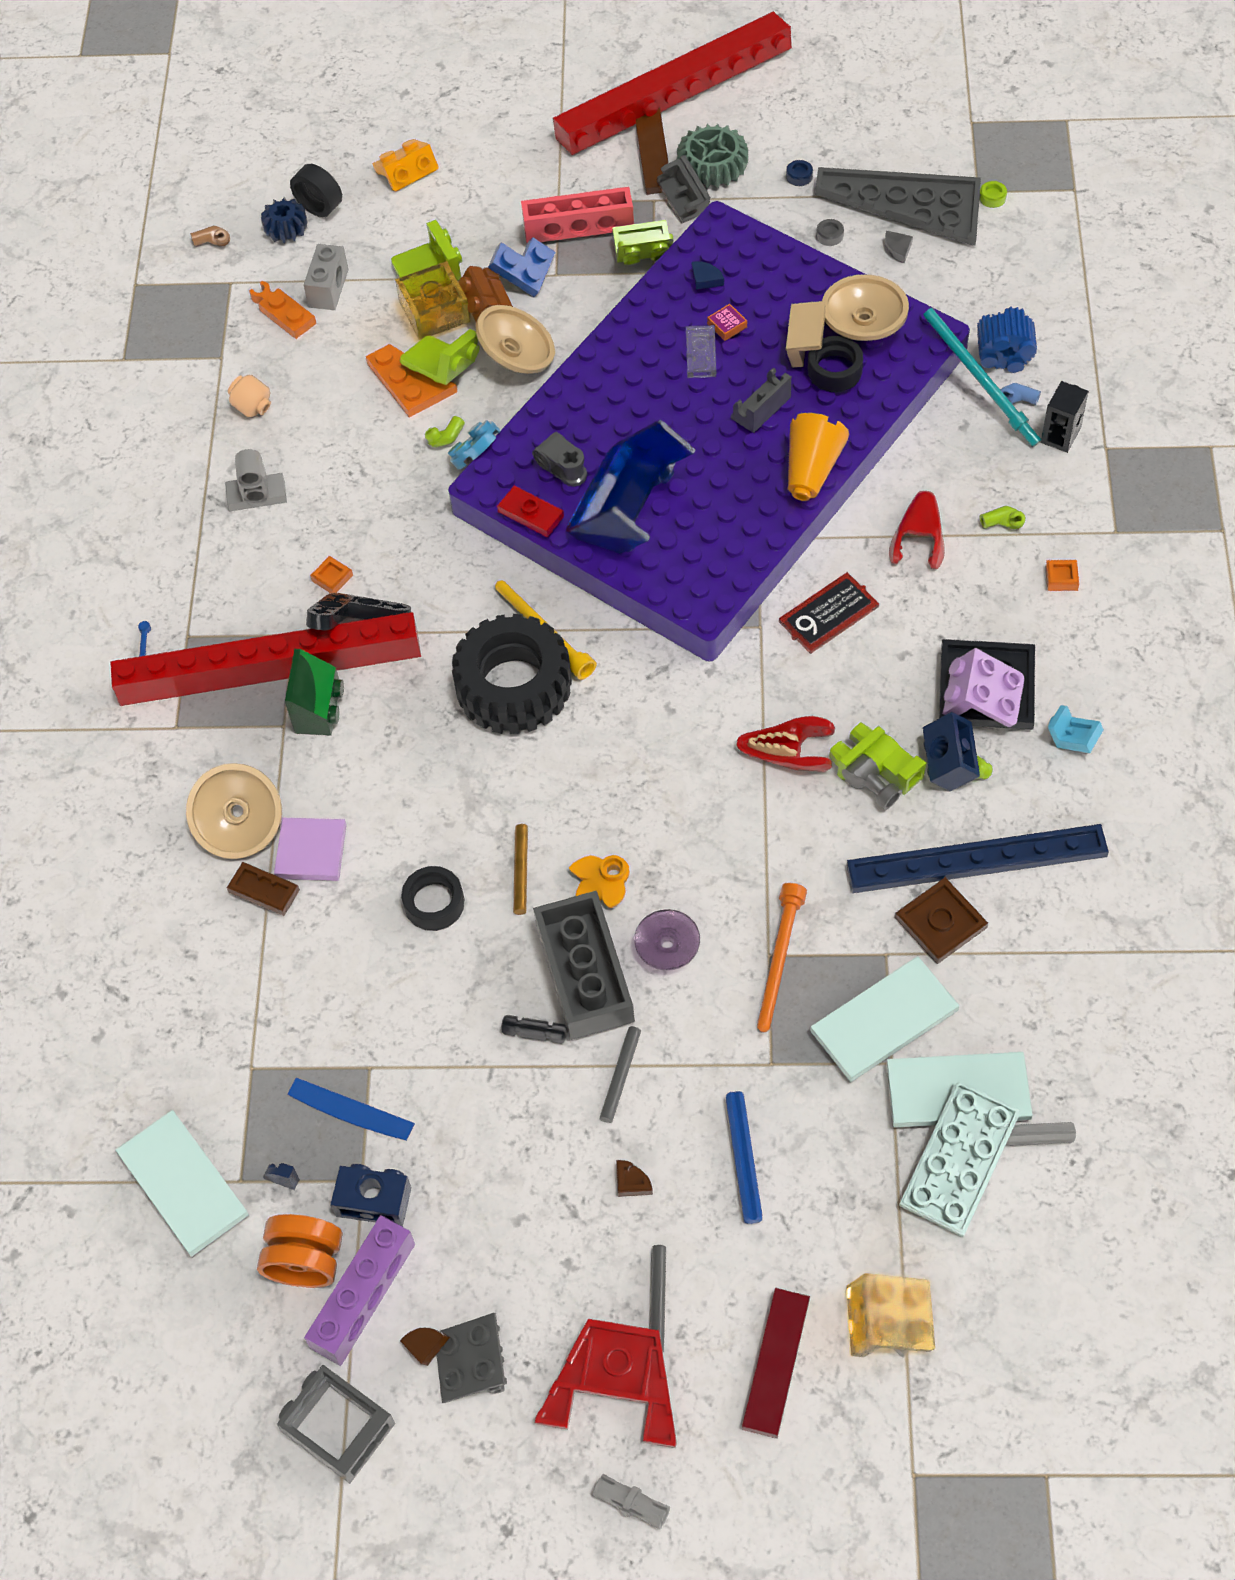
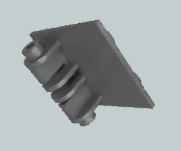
[436,1313,507,1403]

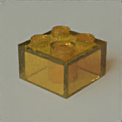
[395,261,471,340]

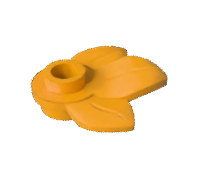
[569,855,630,909]

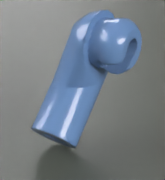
[1000,383,1041,405]

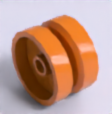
[257,1214,343,1288]

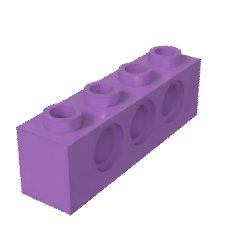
[304,1215,415,1366]

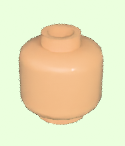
[228,375,271,417]

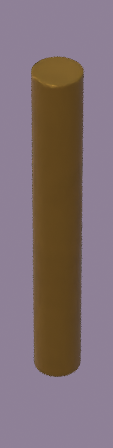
[513,824,528,915]

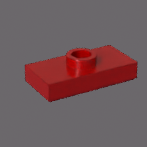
[497,485,564,537]

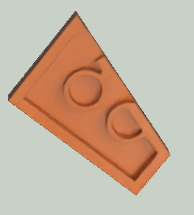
[365,344,458,418]

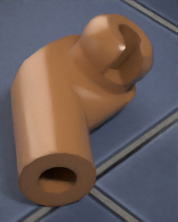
[190,225,230,247]

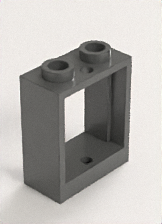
[277,1365,395,1484]

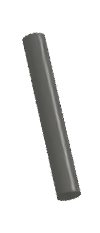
[599,1026,641,1123]
[650,1245,666,1352]

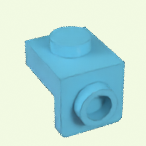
[1048,705,1104,753]

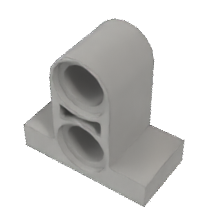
[225,449,287,511]

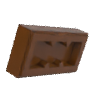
[226,862,300,916]

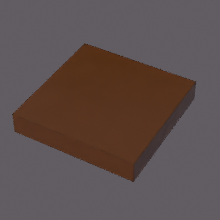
[895,877,988,964]

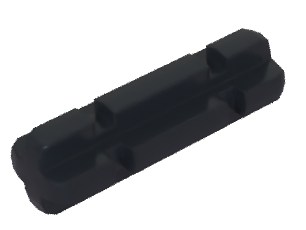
[501,1015,567,1044]

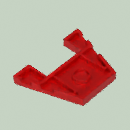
[535,1319,677,1448]

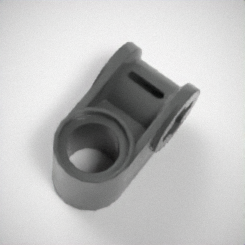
[532,432,587,486]

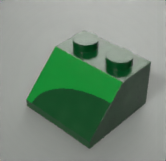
[285,649,344,736]

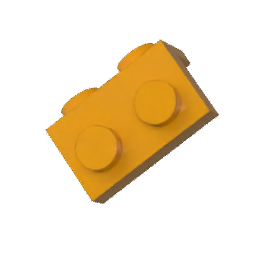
[372,139,439,191]

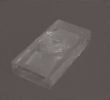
[686,325,716,378]

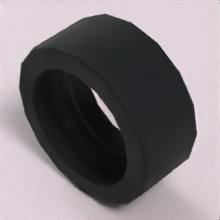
[290,163,343,217]
[808,336,863,392]
[401,866,465,931]

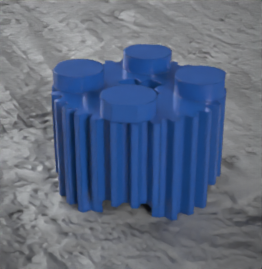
[977,306,1037,373]

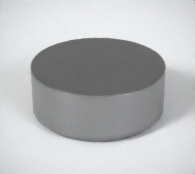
[816,219,844,246]

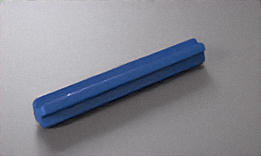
[726,1091,763,1224]

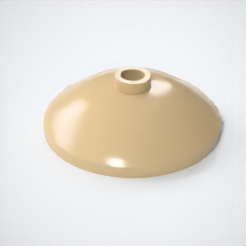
[822,274,909,341]
[476,305,555,374]
[186,763,282,859]

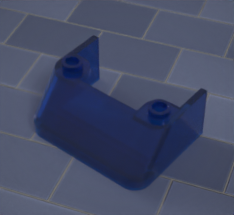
[566,419,696,554]

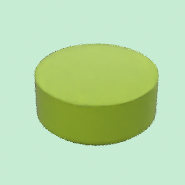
[979,181,1007,208]

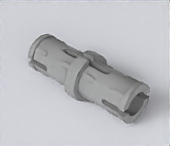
[593,1474,670,1530]

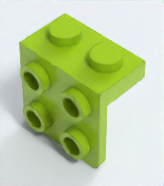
[391,220,462,297]
[612,220,674,265]
[400,329,480,385]

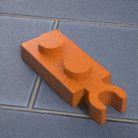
[249,281,317,339]

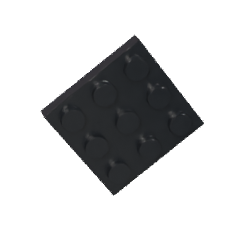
[939,639,1035,730]

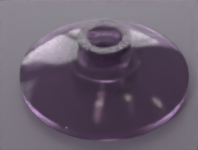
[634,909,700,970]

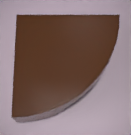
[616,1160,653,1197]
[400,1327,450,1366]

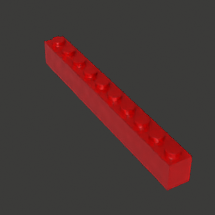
[553,11,792,155]
[110,612,421,706]

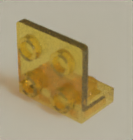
[846,1273,935,1357]

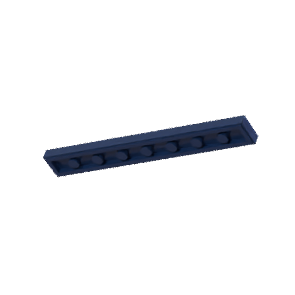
[846,824,1109,894]

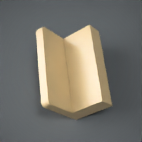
[786,301,826,368]

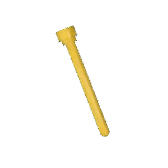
[495,580,597,680]

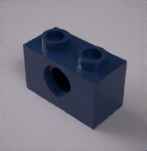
[922,712,980,791]
[330,1164,412,1227]

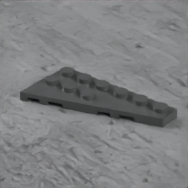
[815,167,981,246]

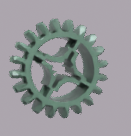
[677,123,748,188]

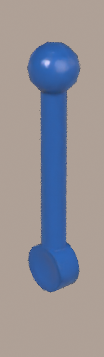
[138,621,151,657]

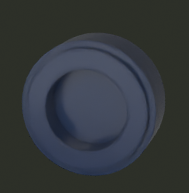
[786,160,813,186]

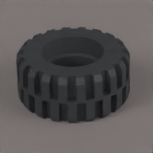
[452,614,572,734]

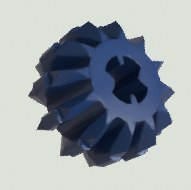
[261,197,308,244]

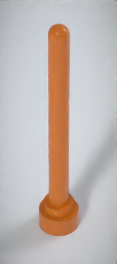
[757,883,807,1032]

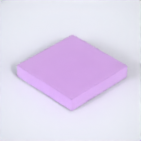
[274,818,346,881]

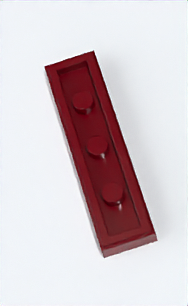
[742,1288,810,1439]

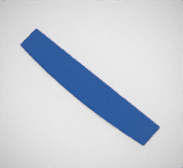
[287,1078,415,1141]

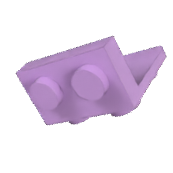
[943,648,1024,727]

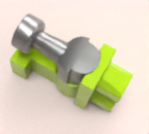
[829,722,927,810]

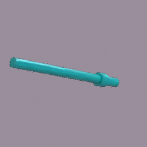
[923,308,1042,447]

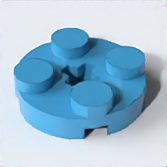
[448,420,501,470]

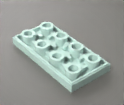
[810,956,959,1082]
[887,1052,1033,1128]
[899,1080,1021,1237]
[116,1110,249,1257]

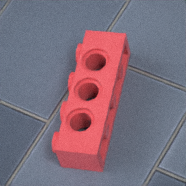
[521,187,634,243]

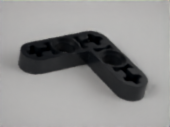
[306,593,411,630]

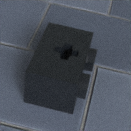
[1041,381,1089,453]

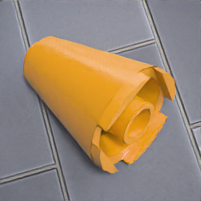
[788,413,849,501]

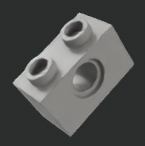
[304,244,349,311]

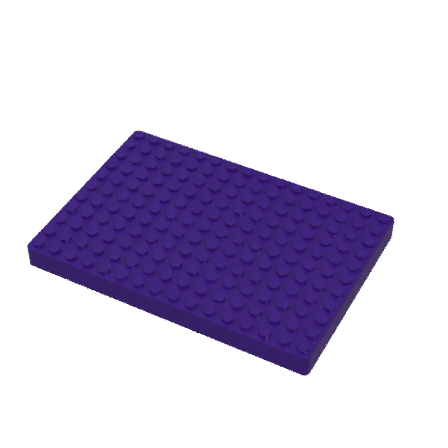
[448,201,970,662]

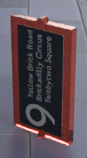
[779,572,879,654]

